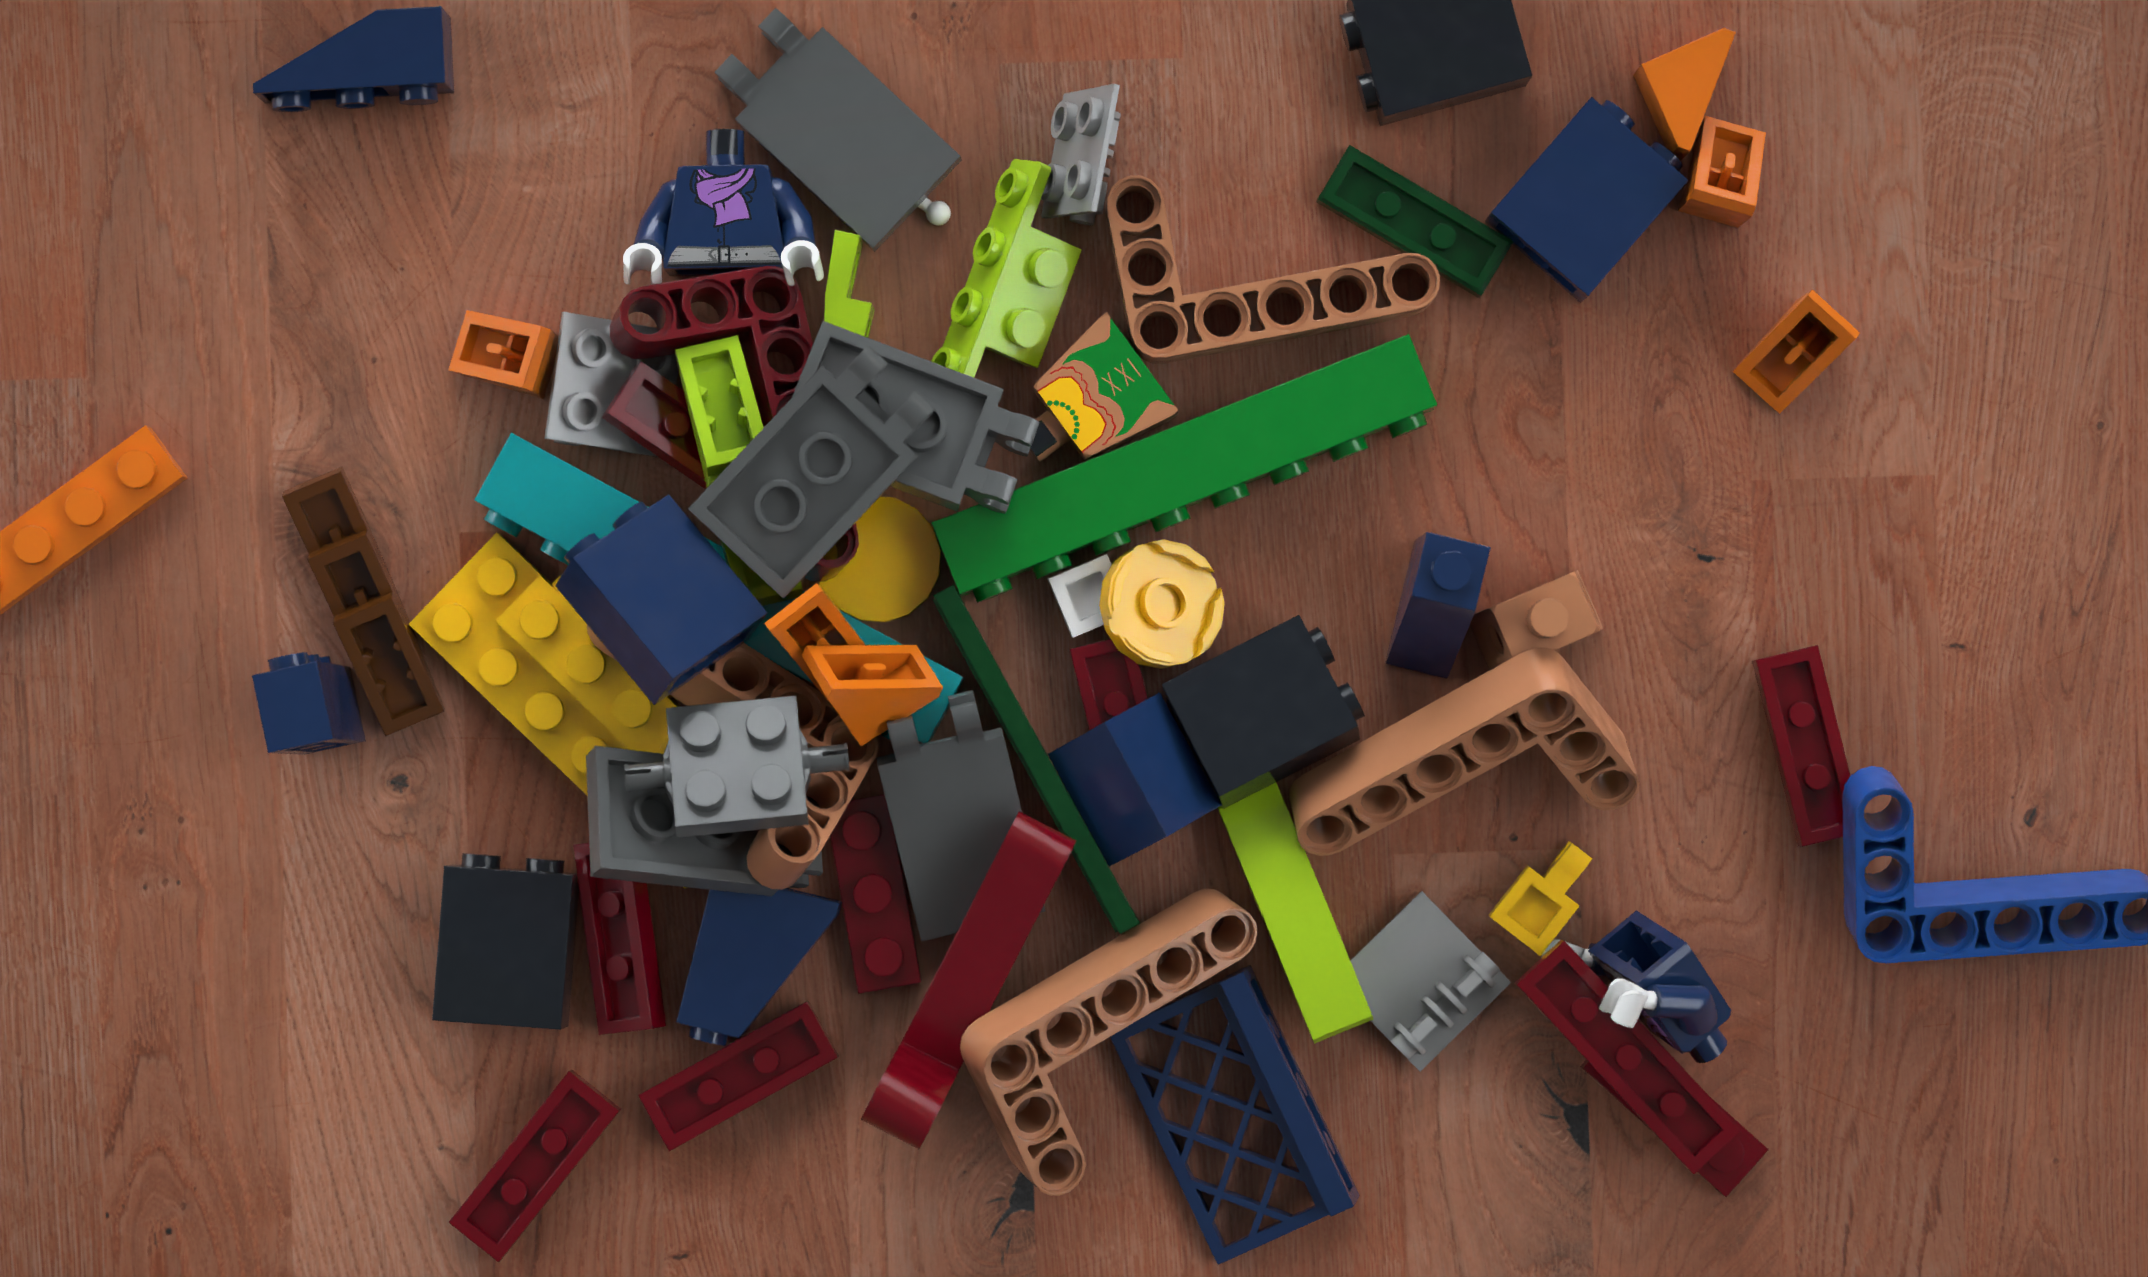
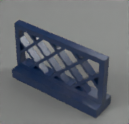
[1110,965,1360,1265]

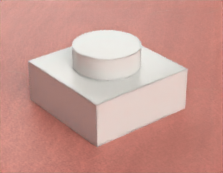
[1047,554,1112,638]

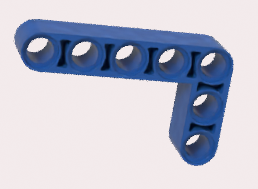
[1843,766,2148,963]

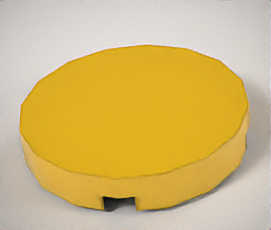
[819,496,941,623]
[1099,539,1225,669]

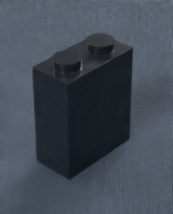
[1339,0,1532,126]
[1162,615,1365,809]
[432,853,579,1030]

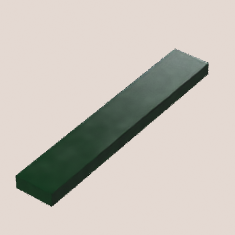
[933,585,1140,934]

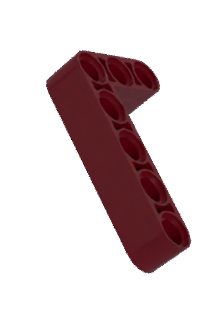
[610,266,859,582]
[861,811,1076,1149]

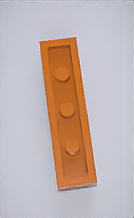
[0,425,188,615]

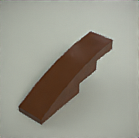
[282,467,445,736]

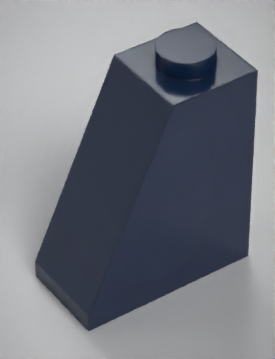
[1385,532,1491,679]
[676,888,842,1046]

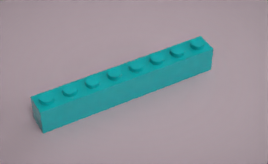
[474,433,964,743]

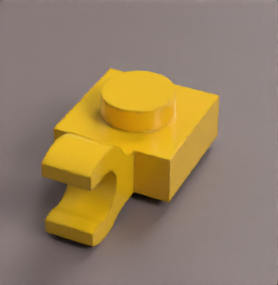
[1488,841,1592,956]

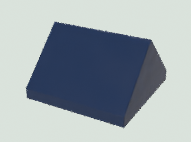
[1048,693,1222,867]

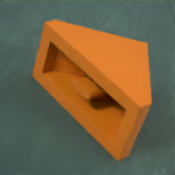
[1633,28,1736,161]
[1677,116,1766,228]
[1733,290,1860,414]
[448,310,559,399]
[764,582,866,701]
[801,645,943,747]

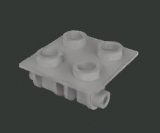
[1041,84,1121,226]
[544,312,678,457]
[1350,891,1511,1071]

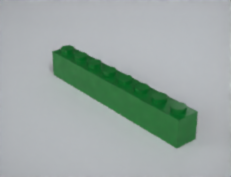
[932,334,1437,603]

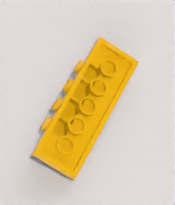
[409,532,687,889]

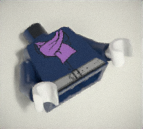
[623,129,824,286]
[1541,910,1731,1063]

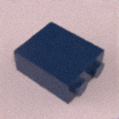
[1485,97,1688,303]
[555,494,768,705]

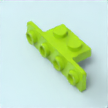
[931,159,1082,378]

